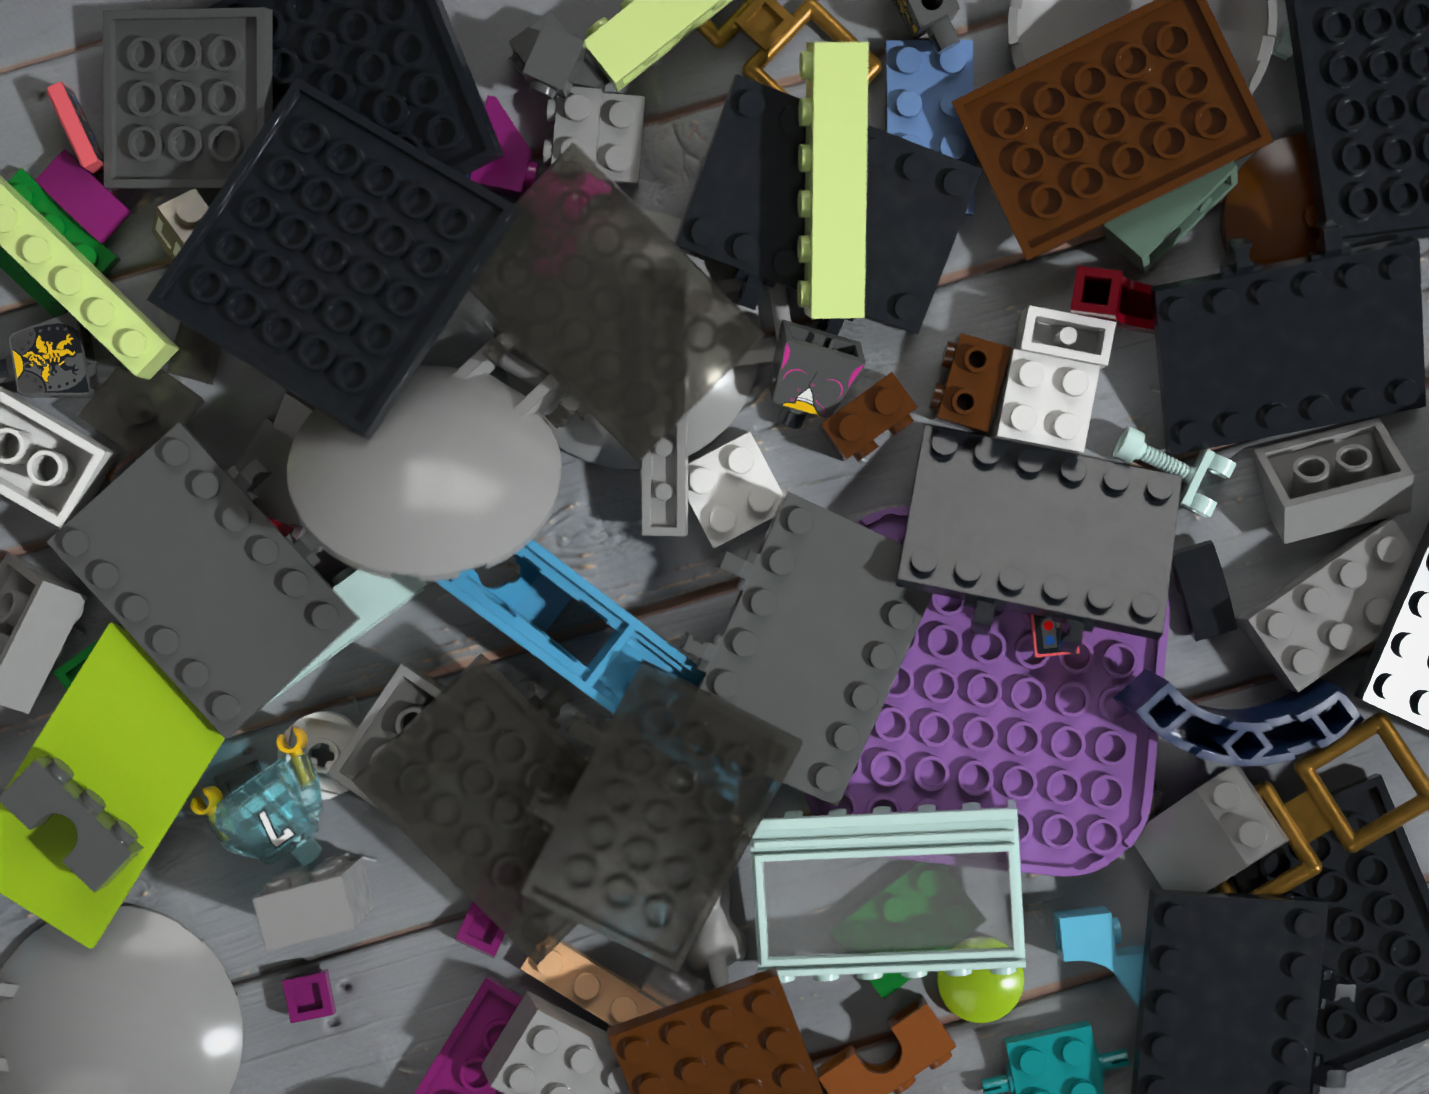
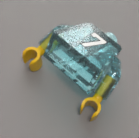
[190,727,323,865]

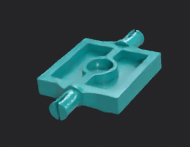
[981,1020,1130,1094]

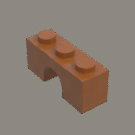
[816,995,957,1094]

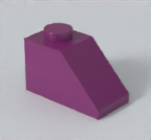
[470,95,539,198]

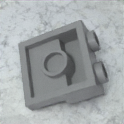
[543,86,646,186]

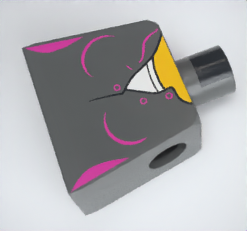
[769,320,866,429]

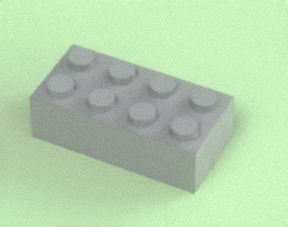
[1236,519,1416,692]

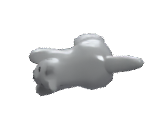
[676,875,748,988]

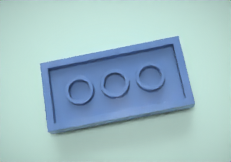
[885,40,975,216]

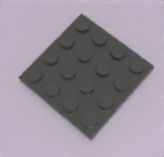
[103,7,273,189]

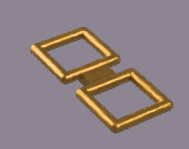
[696,0,882,94]
[1213,713,1429,896]

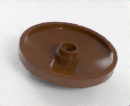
[1220,133,1320,265]

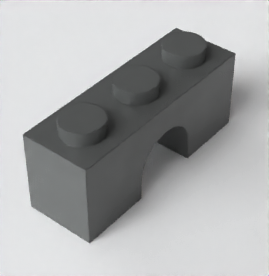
[0,756,143,893]

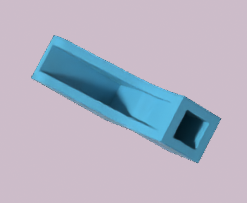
[1052,906,1144,1009]

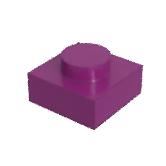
[282,969,336,1023]

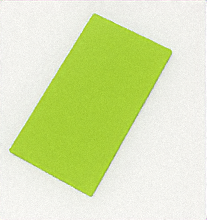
[0,622,225,949]

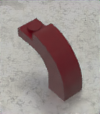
[1070,266,1155,334]

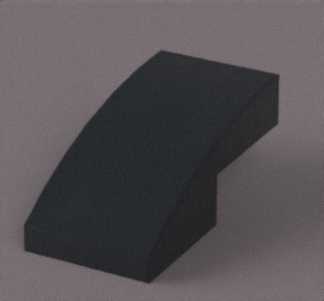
[1172,540,1237,642]

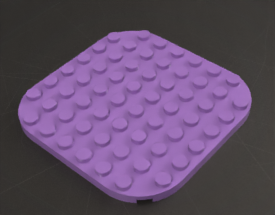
[804,507,1170,877]

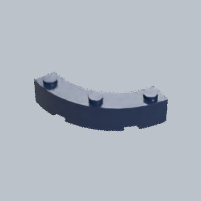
[1113,669,1365,766]

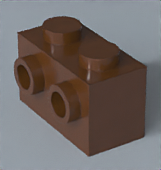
[929,333,1012,434]
[818,372,918,462]

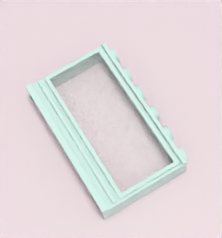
[748,799,1026,983]

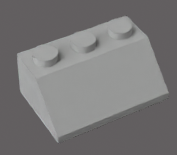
[1253,418,1414,544]
[0,552,88,714]
[327,664,480,824]

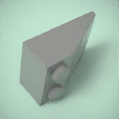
[1134,765,1289,892]

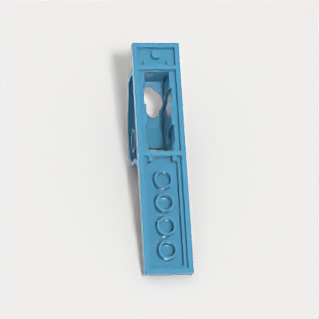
[435,539,781,815]

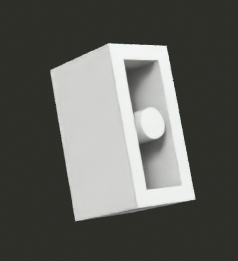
[1014,305,1116,369]

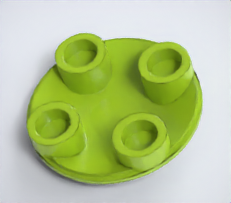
[937,936,1024,1023]

